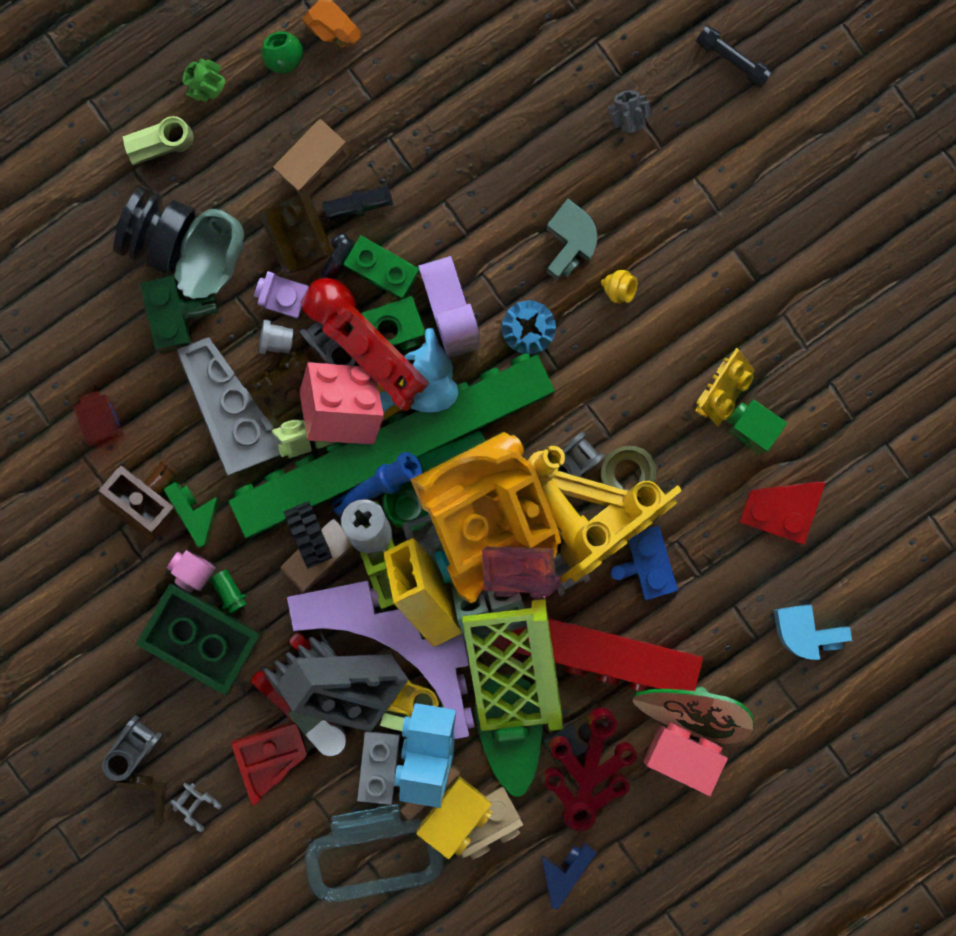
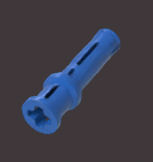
[331,452,422,517]

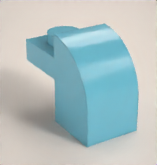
[774,605,852,660]

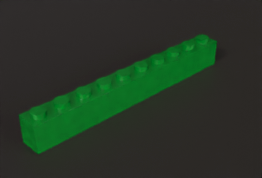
[229,353,555,538]

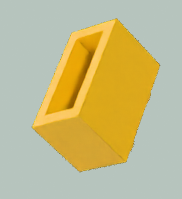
[416,776,492,859]

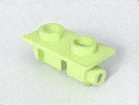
[272,420,337,459]

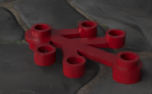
[542,708,637,832]

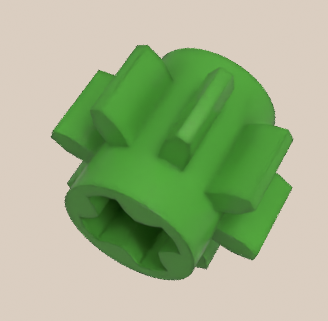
[182,58,225,102]

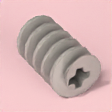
[341,500,392,553]

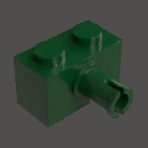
[140,276,219,354]

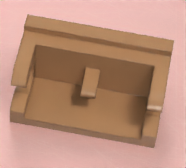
[273,119,352,196]

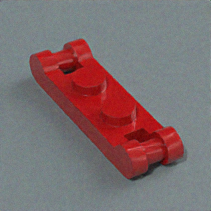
[322,301,429,411]

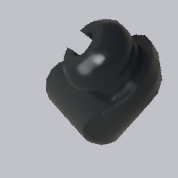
[320,233,354,280]

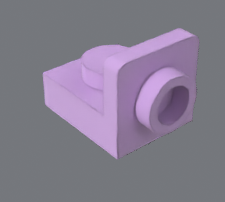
[254,271,309,319]

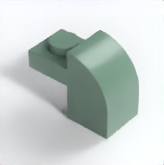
[546,199,597,281]

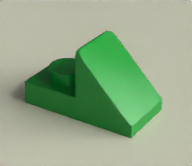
[163,482,220,548]

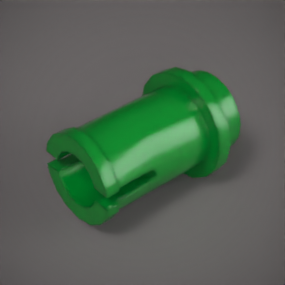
[209,569,248,615]

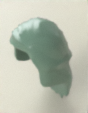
[174,209,244,300]

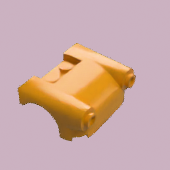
[411,432,561,604]

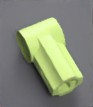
[123,116,194,165]

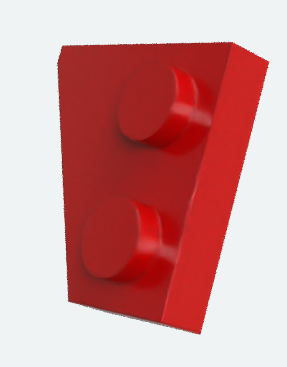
[739,481,826,545]

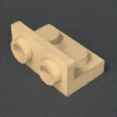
[461,786,523,860]

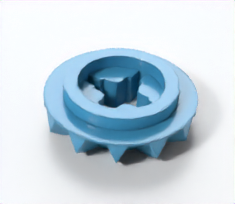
[502,300,556,354]

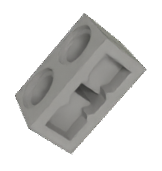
[357,730,401,805]

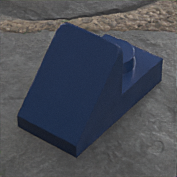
[541,841,596,910]

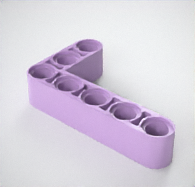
[419,256,480,358]

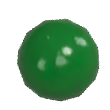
[260,31,303,74]

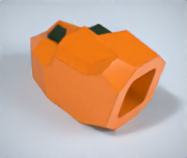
[302,0,361,48]

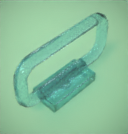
[305,804,443,902]

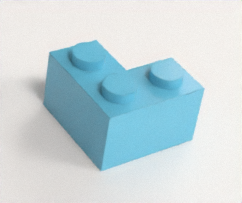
[394,703,456,808]

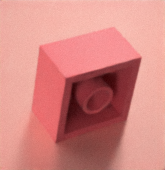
[300,362,384,445]
[642,722,728,796]

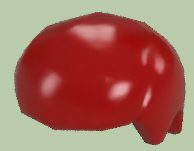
[300,278,356,325]

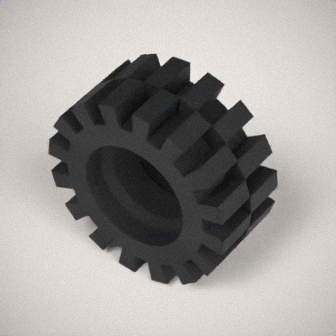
[283,501,333,569]

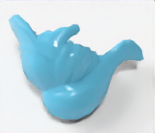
[380,328,458,413]

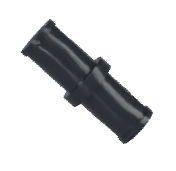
[323,184,394,223]

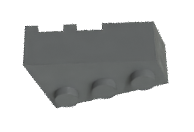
[277,654,408,732]

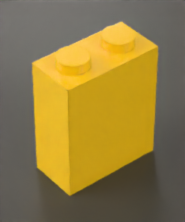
[383,538,462,647]

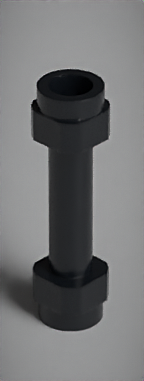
[696,25,772,88]

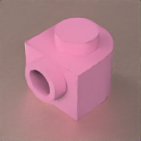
[167,549,216,593]

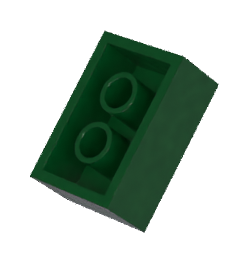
[135,584,263,695]

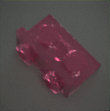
[482,546,561,598]

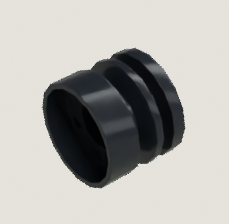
[113,187,196,275]

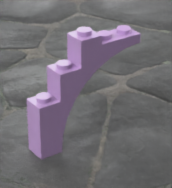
[287,581,475,739]

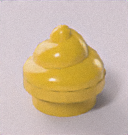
[601,270,638,304]

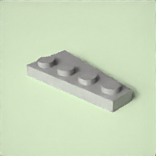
[177,338,281,477]

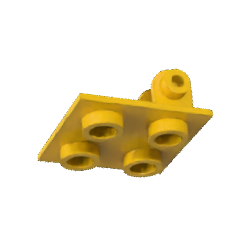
[695,348,755,427]

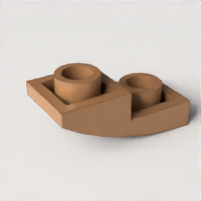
[281,519,354,593]

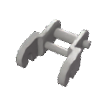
[170,783,222,833]

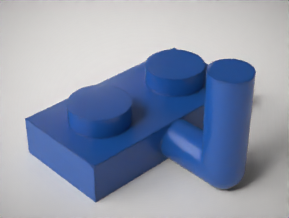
[609,525,678,600]

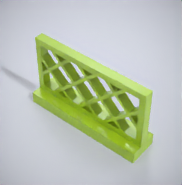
[462,599,563,731]

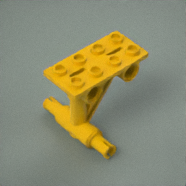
[527,446,682,584]

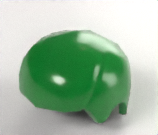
[382,481,430,530]

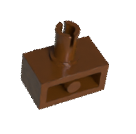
[98,461,178,544]

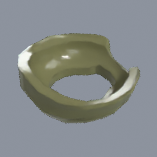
[600,446,657,491]

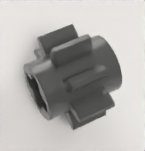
[608,90,652,133]

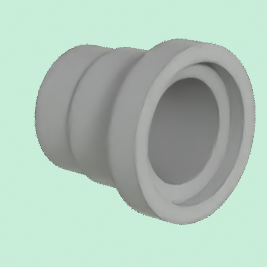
[258,320,293,354]

